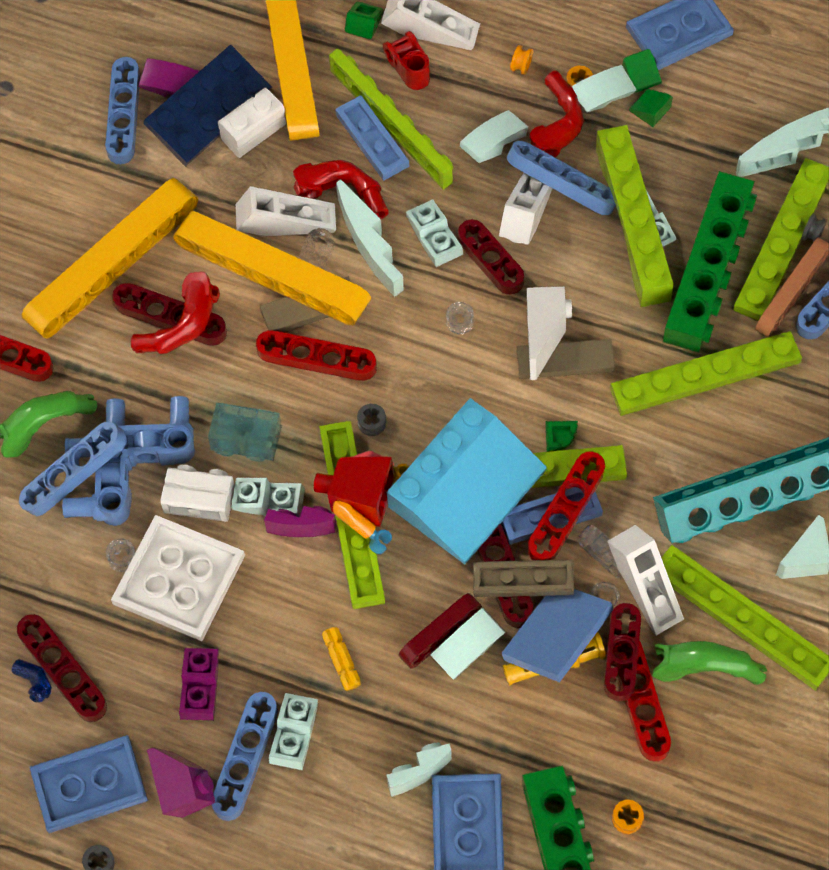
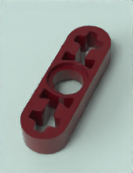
[458,219,524,295]
[398,593,482,669]
[604,603,641,701]

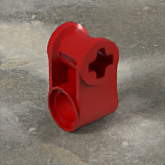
[383,31,430,90]

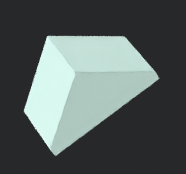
[776,515,829,579]

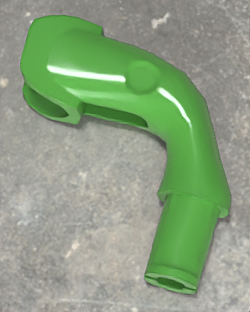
[0,391,97,458]
[652,641,767,685]

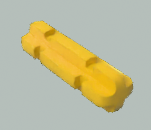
[322,627,361,691]

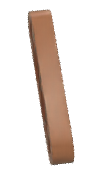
[755,237,829,337]

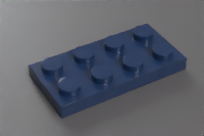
[143,44,272,167]

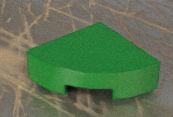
[545,421,578,452]

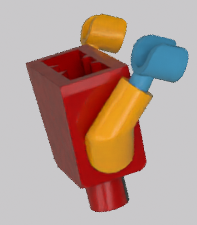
[314,451,409,554]

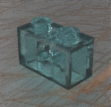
[208,402,282,462]

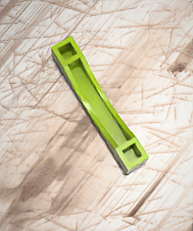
[596,125,673,307]

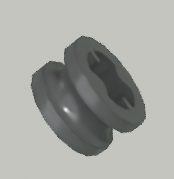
[801,214,827,244]
[357,403,386,436]
[82,845,115,870]

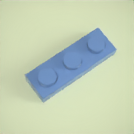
[335,95,409,181]
[501,487,603,545]

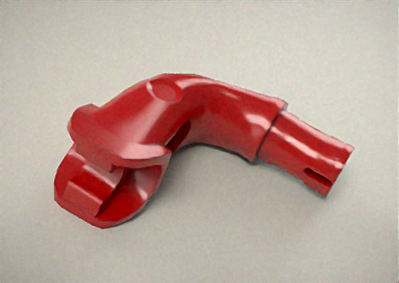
[529,70,584,157]
[293,160,389,219]
[131,271,220,354]

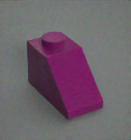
[147,747,216,818]

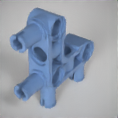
[62,396,195,526]

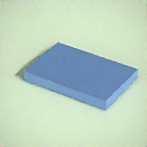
[626,0,734,70]
[502,589,613,683]
[29,735,148,833]
[432,774,504,870]

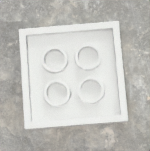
[111,515,245,641]

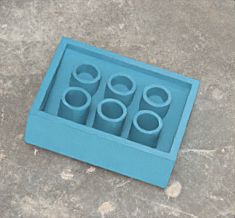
[387,398,547,565]

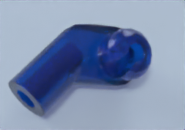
[12,659,52,703]

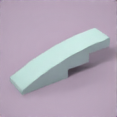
[736,108,829,177]
[336,180,404,297]

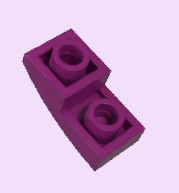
[138,58,199,97]
[264,506,337,537]
[179,648,219,721]

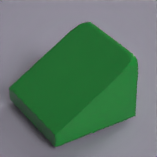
[345,1,384,39]
[622,49,662,93]
[629,89,673,127]

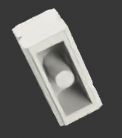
[218,88,286,158]
[161,465,235,522]

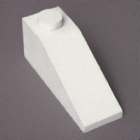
[381,0,480,50]
[499,170,553,245]
[235,186,336,236]
[527,286,572,380]
[607,525,684,636]

